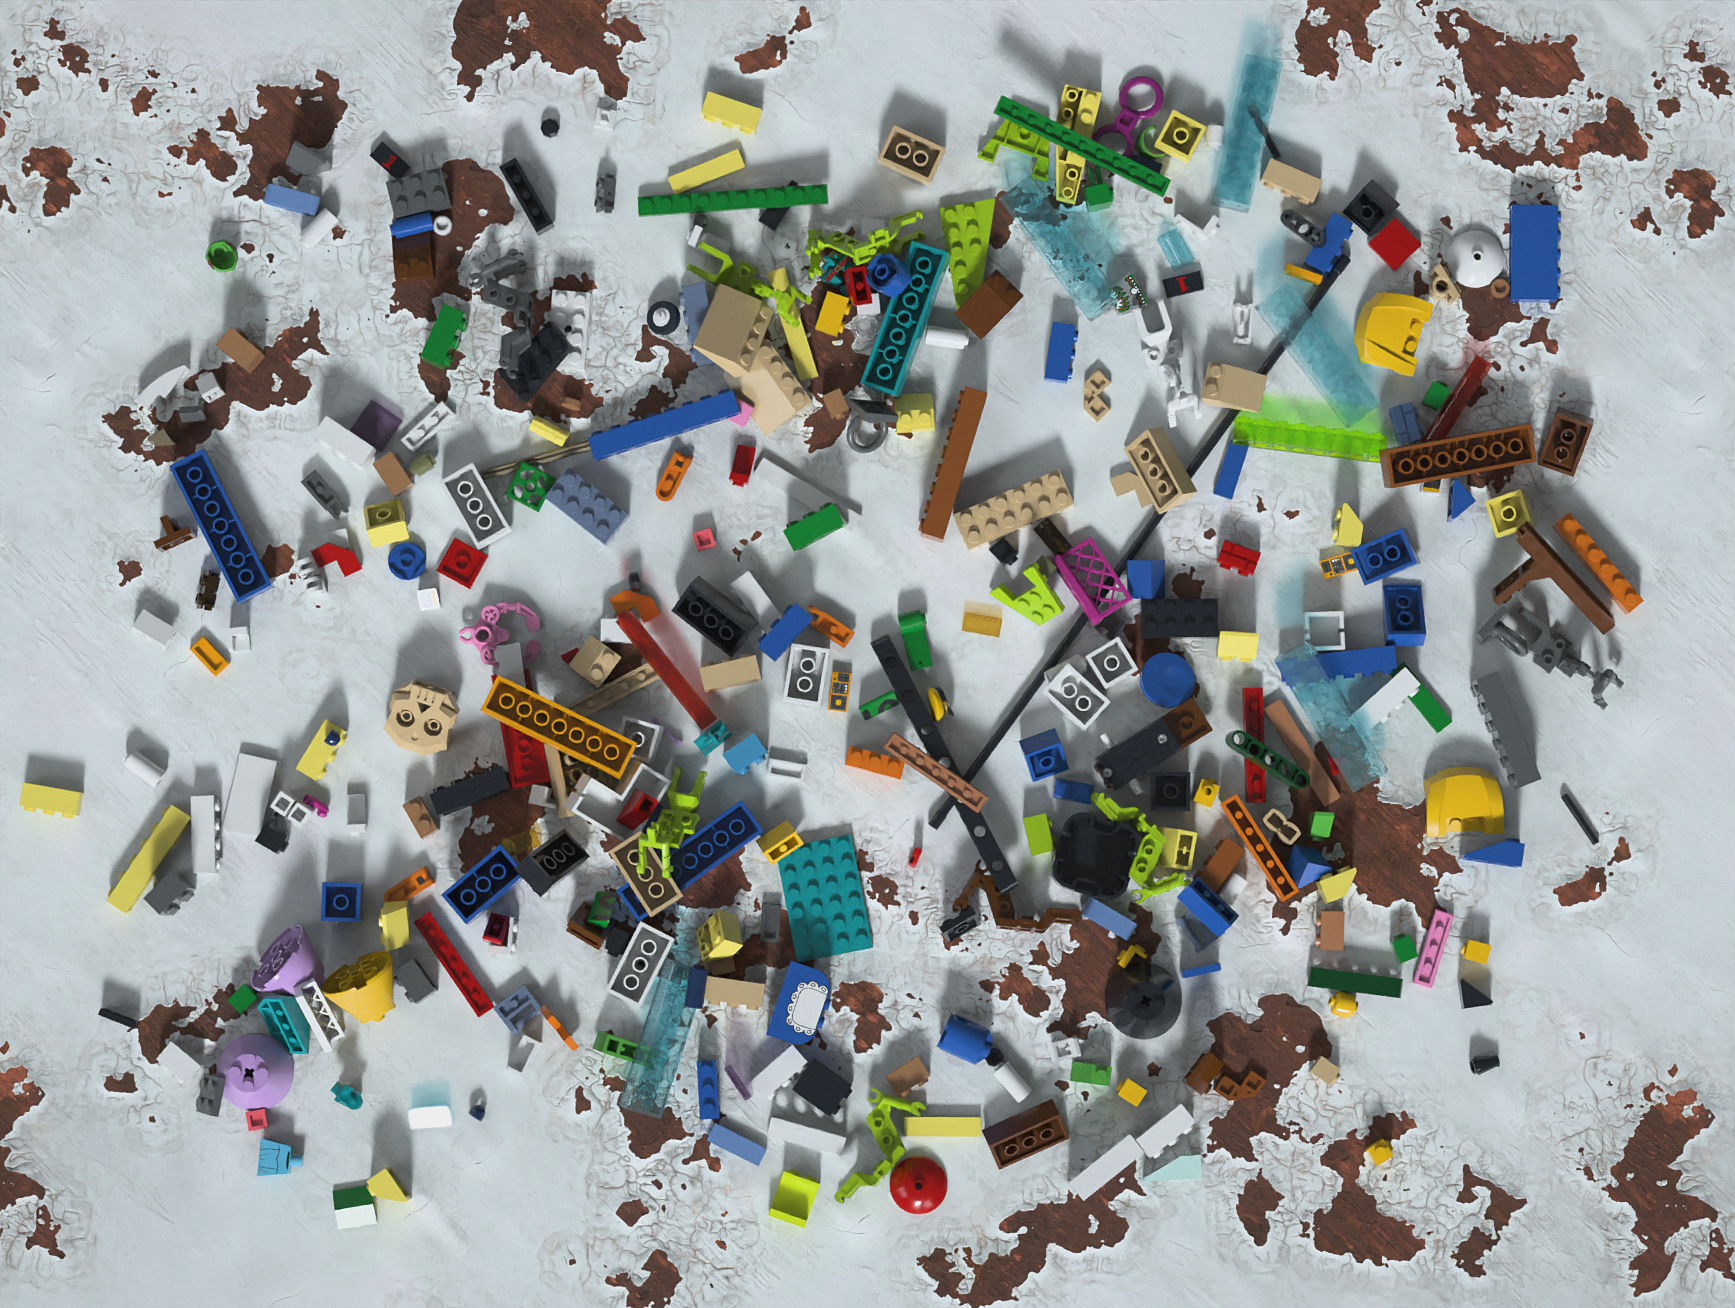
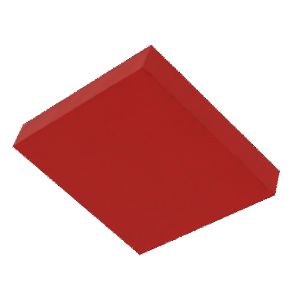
[1367,218,1422,271]
[436,538,489,589]

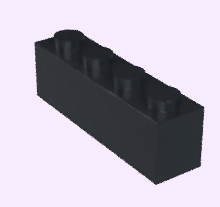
[499,157,555,236]

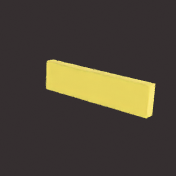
[668,149,745,194]
[903,1117,981,1137]

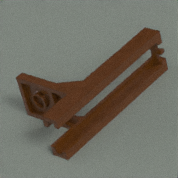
[1492,521,1615,635]

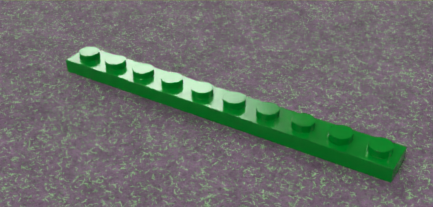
[993,95,1171,197]
[638,184,829,217]

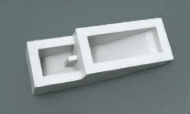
[135,365,190,412]

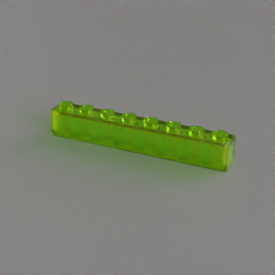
[1232,416,1388,464]

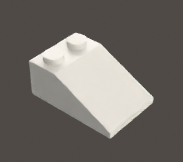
[1042,663,1110,731]

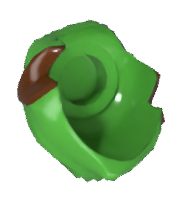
[205,239,238,273]

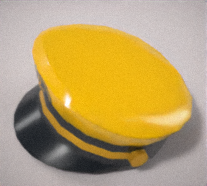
[927,687,954,722]

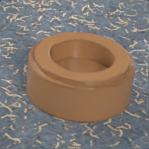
[1490,278,1510,298]
[561,397,582,411]

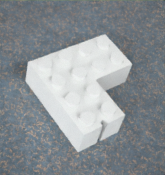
[563,758,672,842]

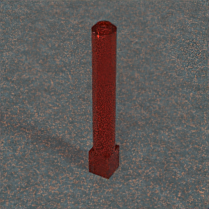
[1421,355,1492,442]
[616,610,717,730]

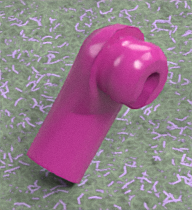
[303,794,329,818]

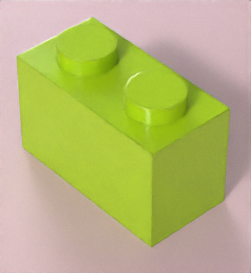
[1023,813,1057,856]

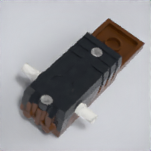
[1093,698,1213,795]

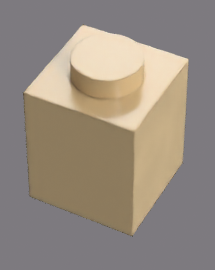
[1309,1056,1341,1085]

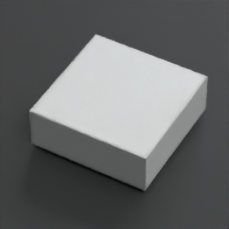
[327,528,350,549]

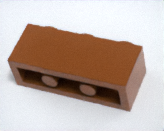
[1192,837,1246,893]

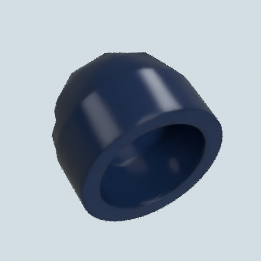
[324,729,340,746]
[468,1105,486,1121]

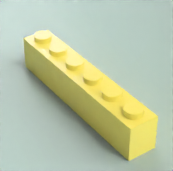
[107,805,191,914]

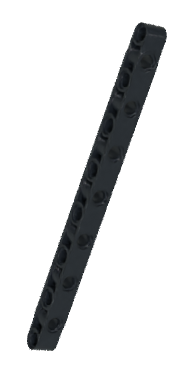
[870,634,1019,895]

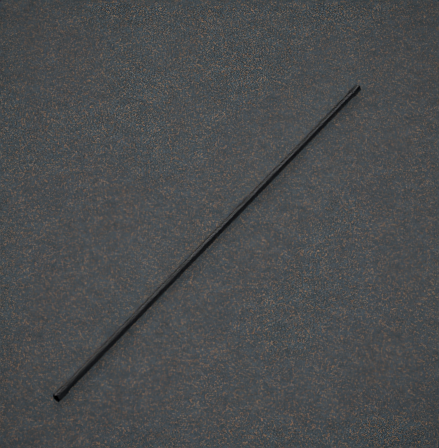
[928,254,1351,830]

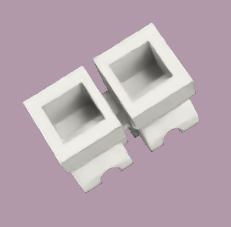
[295,557,328,599]
[270,790,315,828]

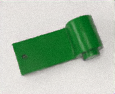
[897,610,933,671]

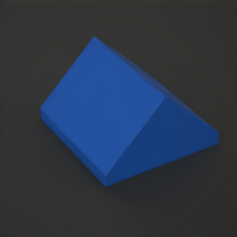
[1447,480,1476,522]
[1127,560,1165,599]
[1284,844,1333,889]

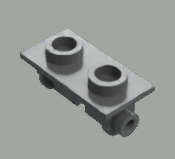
[594,173,616,214]

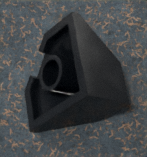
[255,811,290,854]

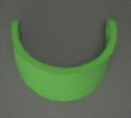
[1135,125,1166,160]

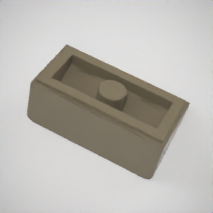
[148,429,176,446]

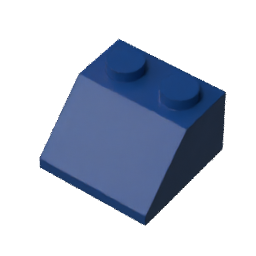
[1019,728,1069,782]

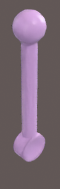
[651,717,683,746]

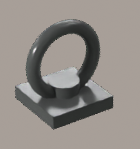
[846,398,899,453]
[1476,605,1528,657]

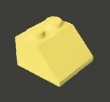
[894,392,935,433]
[1485,489,1537,538]
[363,498,410,548]
[1216,631,1259,662]
[366,1167,411,1202]

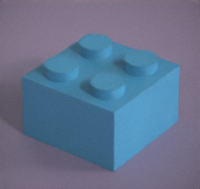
[722,733,768,776]

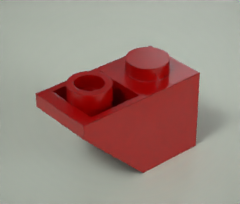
[616,788,659,830]

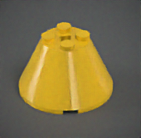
[321,951,396,1024]

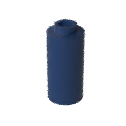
[684,964,708,1009]

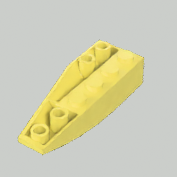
[1056,84,1102,205]

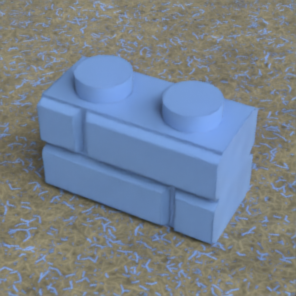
[1388,402,1424,446]

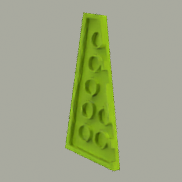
[939,198,995,320]

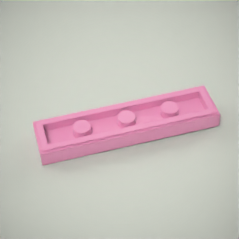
[1412,909,1454,988]

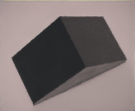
[1457,978,1493,1009]

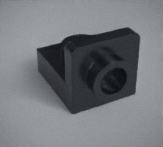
[989,537,1019,567]

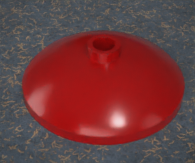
[890,1156,947,1214]

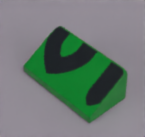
[859,690,899,720]
[587,891,618,929]

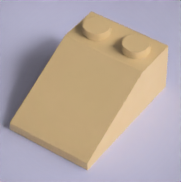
[1201,362,1267,413]

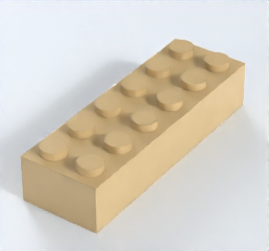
[953,469,1074,552]

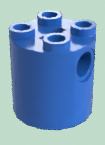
[937,1013,993,1065]

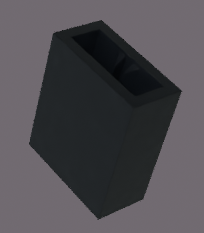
[792,1058,853,1117]

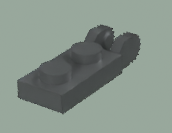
[301,470,349,521]

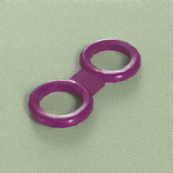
[1091,76,1164,159]

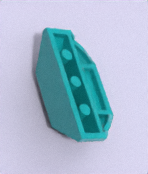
[257,996,310,1054]

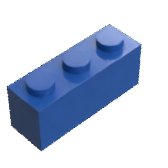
[1304,212,1354,275]
[1044,322,1079,384]
[757,603,813,662]
[1177,876,1239,937]
[697,1060,720,1120]

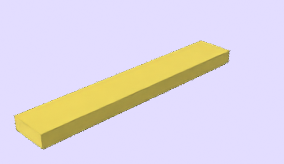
[767,267,818,382]

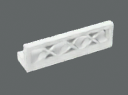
[293,978,345,1053]
[767,1117,846,1156]

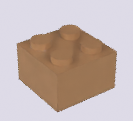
[216,327,265,374]

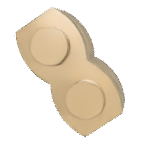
[1261,809,1301,845]

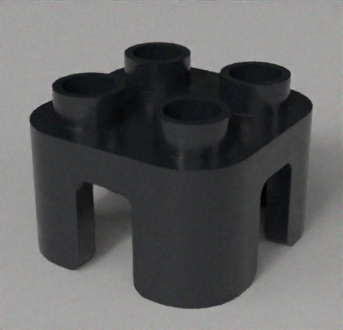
[1051,812,1140,900]

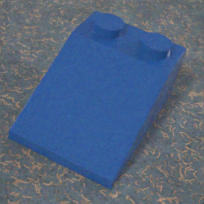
[1350,528,1421,586]
[1382,585,1426,646]
[1459,838,1525,868]

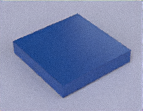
[1179,963,1221,979]

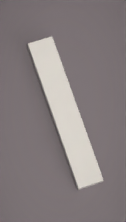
[754,458,862,533]

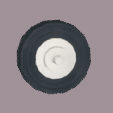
[647,301,680,335]

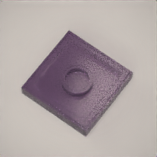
[350,399,403,453]
[724,1064,752,1100]

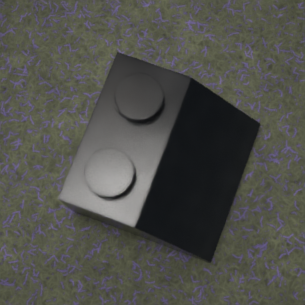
[1343,179,1401,237]

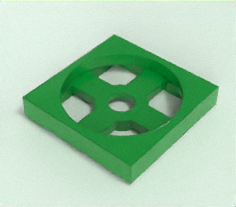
[504,461,556,512]

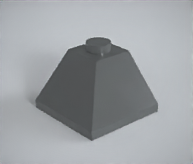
[286,140,332,176]

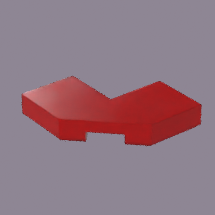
[310,542,362,577]

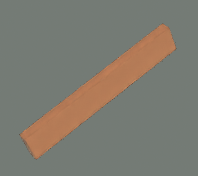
[1263,699,1341,807]
[883,732,989,813]

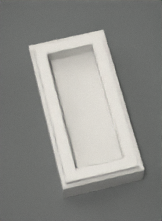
[766,757,807,783]

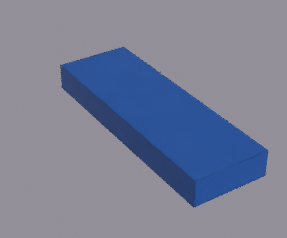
[1213,440,1249,500]

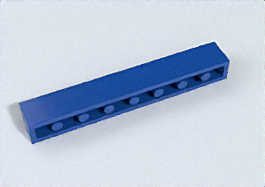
[588,389,741,461]

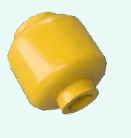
[1328,991,1358,1019]

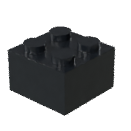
[1150,772,1190,812]

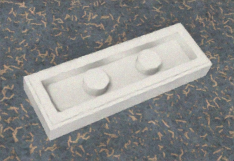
[401,400,456,454]

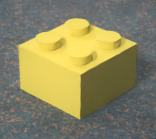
[1154,110,1207,164]

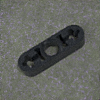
[1280,209,1327,248]

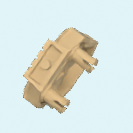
[383,679,460,755]

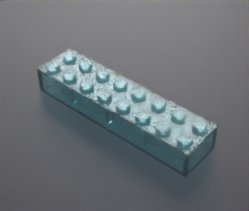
[1211,54,1283,213]
[999,175,1122,322]
[1254,282,1381,428]
[1274,638,1388,792]
[618,958,696,1119]

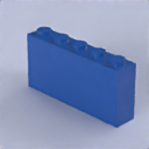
[1509,204,1561,303]

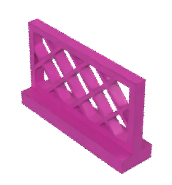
[1052,537,1133,626]

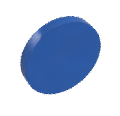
[1140,652,1195,708]

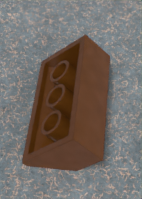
[982,1099,1070,1170]

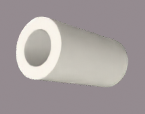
[299,208,339,248]
[926,325,969,349]
[1044,654,1088,684]
[123,750,167,788]
[1217,871,1248,907]
[993,1061,1033,1103]

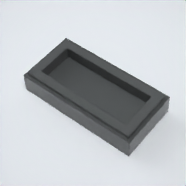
[760,903,782,943]

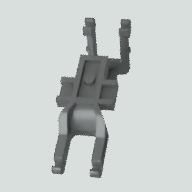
[469,249,535,379]
[1505,607,1624,710]

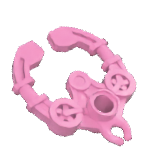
[459,601,540,668]

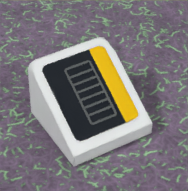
[1420,479,1443,496]
[417,588,440,611]

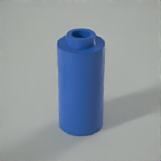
[389,211,434,239]

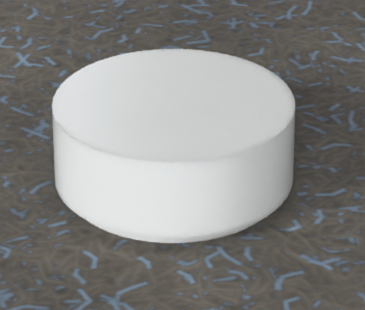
[433,215,452,235]

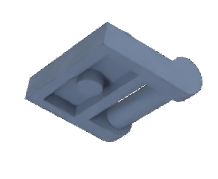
[1175,911,1225,953]
[493,984,542,1035]

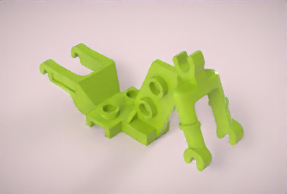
[805,210,926,279]
[686,241,813,328]
[637,766,707,879]
[1090,792,1191,904]
[834,1088,927,1204]

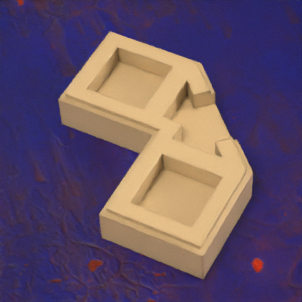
[1084,369,1111,423]
[1110,472,1153,508]

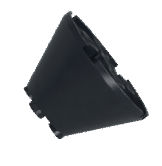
[1105,962,1182,1040]

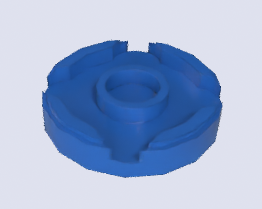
[388,542,426,581]

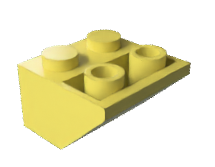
[1331,503,1363,548]
[1156,827,1197,871]
[1316,865,1357,904]
[379,900,411,952]
[696,909,743,963]

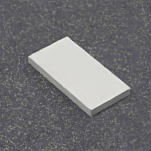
[222,753,278,836]

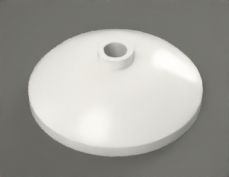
[1447,231,1504,288]

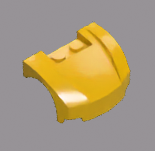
[1354,291,1434,377]
[1423,766,1504,837]

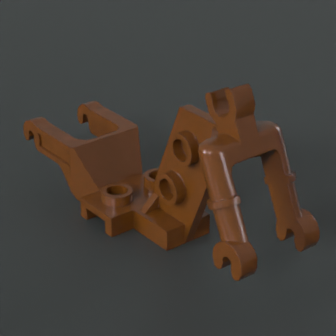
[952,859,1082,934]

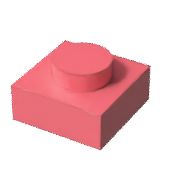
[692,528,716,552]
[245,1109,269,1131]

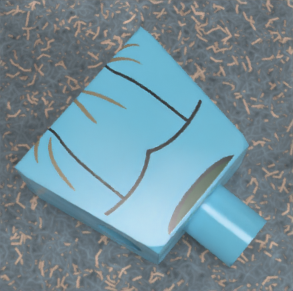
[257,1138,303,1176]

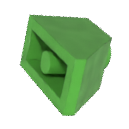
[1070,1062,1112,1086]

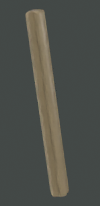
[480,440,591,480]

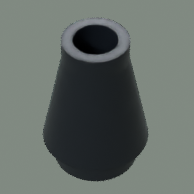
[1469,1055,1500,1075]

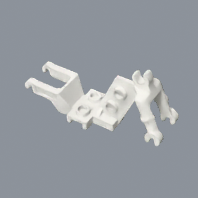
[1132,297,1202,428]

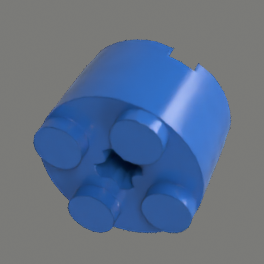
[866,253,912,298]

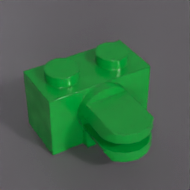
[1084,166,1114,213]

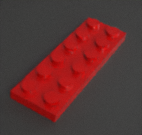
[491,668,551,789]

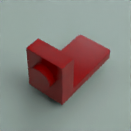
[729,445,756,487]

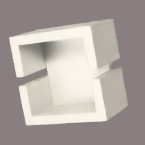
[1303,611,1345,652]

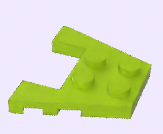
[977,120,1049,183]
[989,562,1065,626]

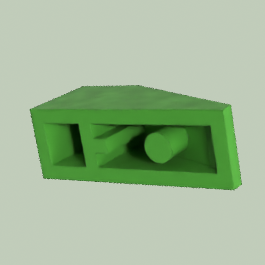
[1308,812,1334,841]
[592,1030,657,1068]

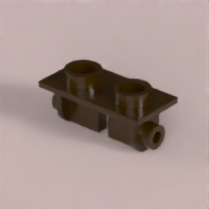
[1033,517,1072,556]
[195,571,220,611]

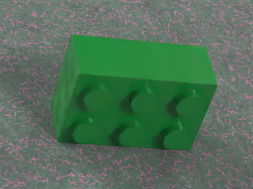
[421,304,469,370]
[783,502,849,551]

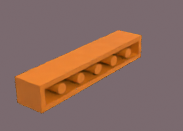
[1552,512,1644,615]
[1219,794,1299,902]

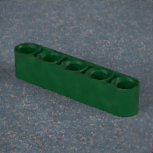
[1225,730,1311,789]
[1307,967,1403,998]

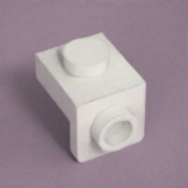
[1048,1037,1081,1062]

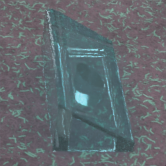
[1157,228,1195,272]
[409,1105,451,1129]

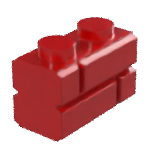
[1216,540,1261,577]

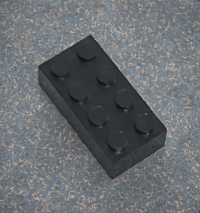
[671,575,759,657]
[1140,599,1218,639]
[429,764,512,817]
[514,828,590,897]

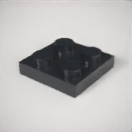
[939,908,981,944]

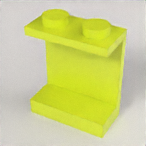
[768,1169,820,1228]

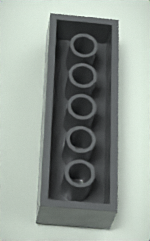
[1470,671,1542,789]

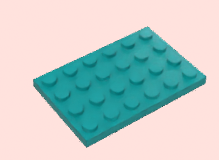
[778,834,873,963]

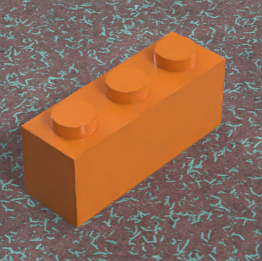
[845,746,905,780]

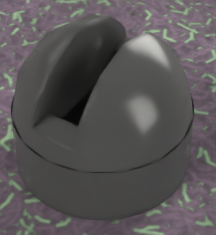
[693,213,708,228]

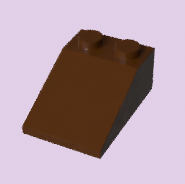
[392,231,435,283]
[954,269,1024,340]
[1537,407,1594,477]
[1182,1050,1224,1095]

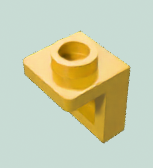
[1117,944,1147,968]

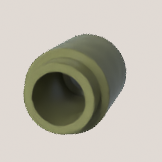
[407,450,437,477]

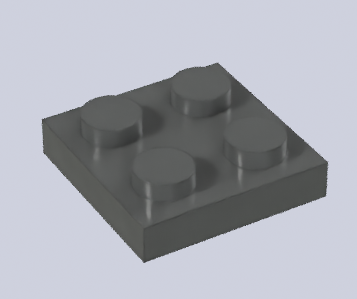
[196,1073,226,1117]

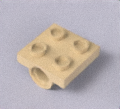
[1428,264,1461,306]

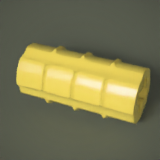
[529,415,570,447]

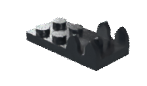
[497,321,574,403]

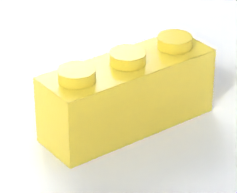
[701,91,763,135]
[295,719,348,781]
[19,782,83,819]

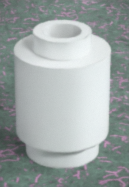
[1204,122,1225,151]

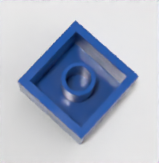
[321,882,364,922]

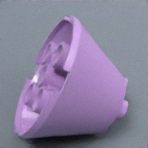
[251,924,326,996]
[216,1034,294,1111]

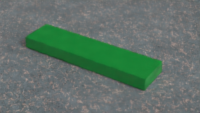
[1389,662,1453,734]

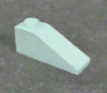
[1143,1151,1202,1182]

